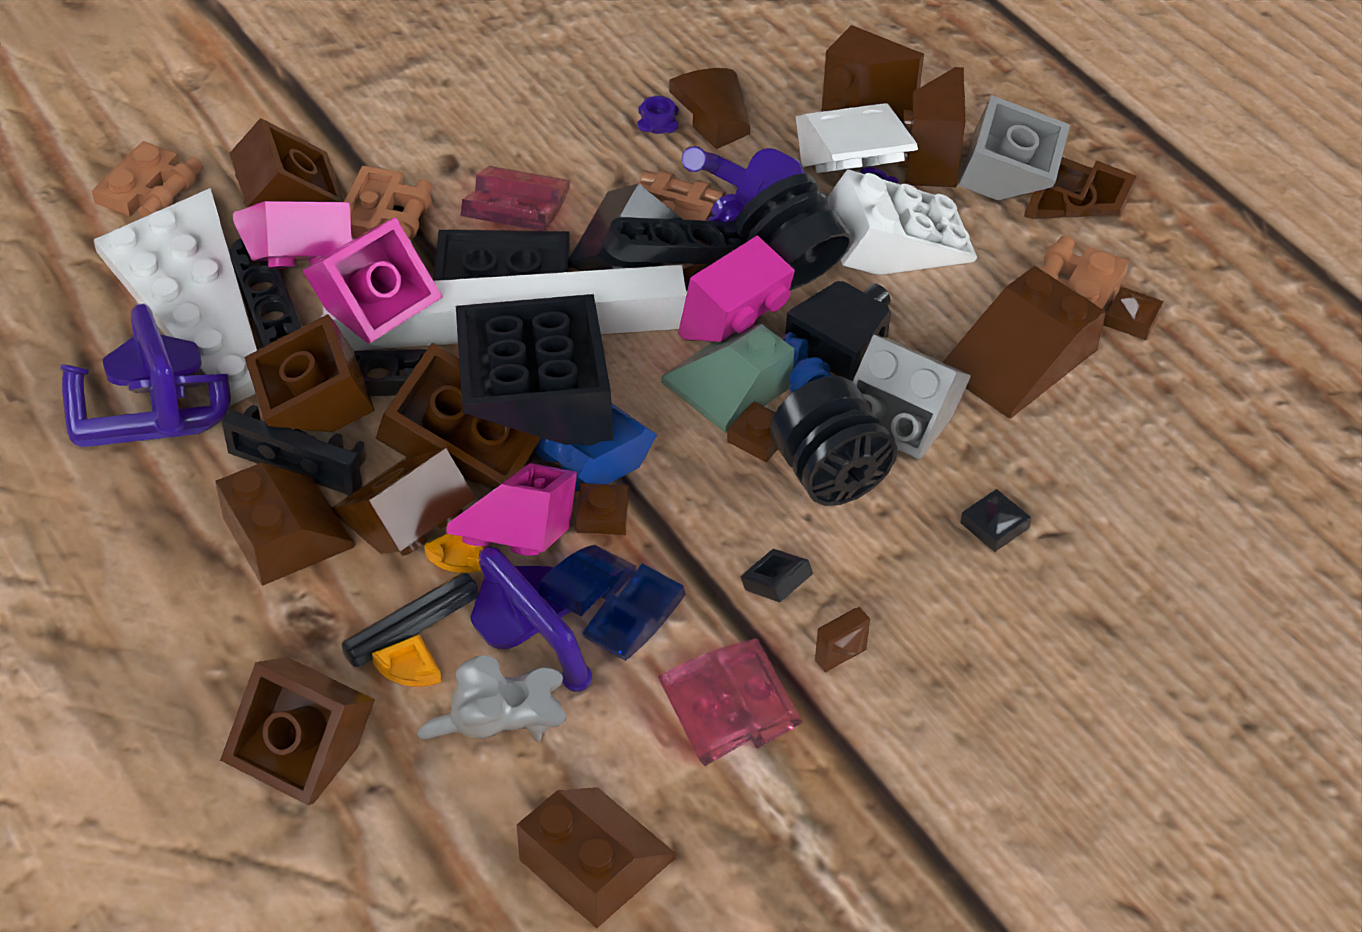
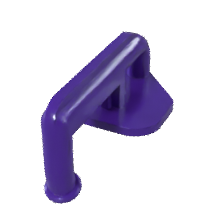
[681,146,805,205]
[103,303,202,436]
[60,364,231,447]
[471,546,592,692]

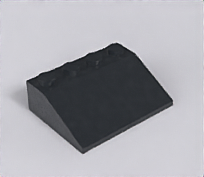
[455,294,614,446]

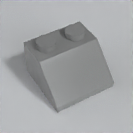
[958,95,1070,200]

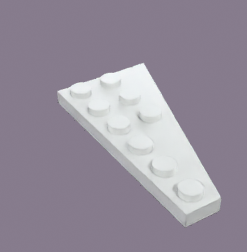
[94,188,257,406]

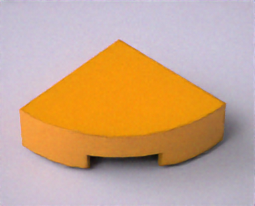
[424,534,485,573]
[372,634,441,687]

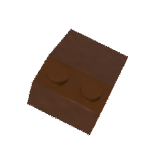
[942,266,1106,419]
[375,343,542,488]

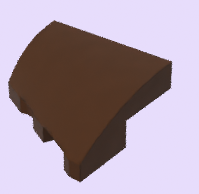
[669,68,750,149]
[1024,157,1136,219]

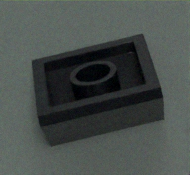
[568,183,683,271]

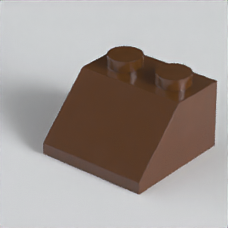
[821,25,924,122]
[898,67,966,188]
[229,118,344,208]
[244,314,375,433]
[332,448,476,556]
[215,463,354,586]
[220,657,375,805]
[517,787,675,928]

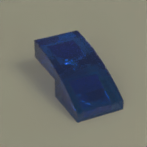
[539,545,636,617]
[582,563,686,661]

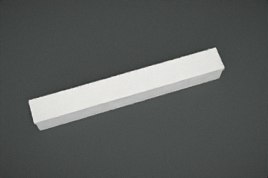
[321,265,687,351]

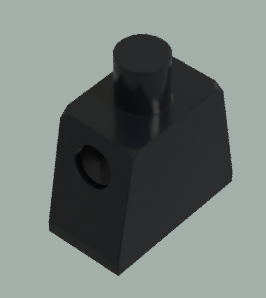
[785,281,891,382]

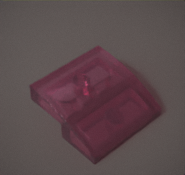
[460,166,570,231]
[658,639,803,766]

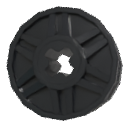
[734,173,854,290]
[769,376,898,506]

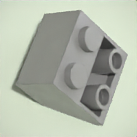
[853,334,971,459]

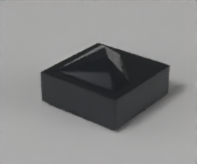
[960,489,1031,552]
[740,549,813,603]

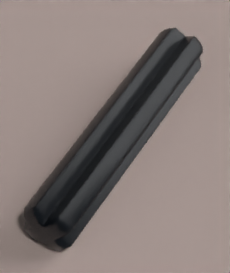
[341,572,479,667]

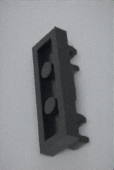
[222,405,366,495]

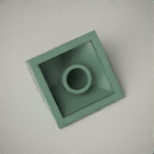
[662,324,795,433]

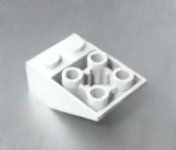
[796,103,918,173]
[826,169,977,275]

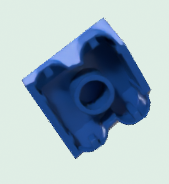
[535,403,657,491]

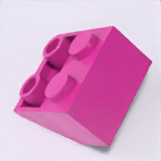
[446,463,577,556]

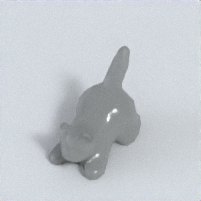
[417,655,566,742]

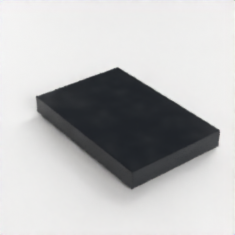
[433,230,570,281]

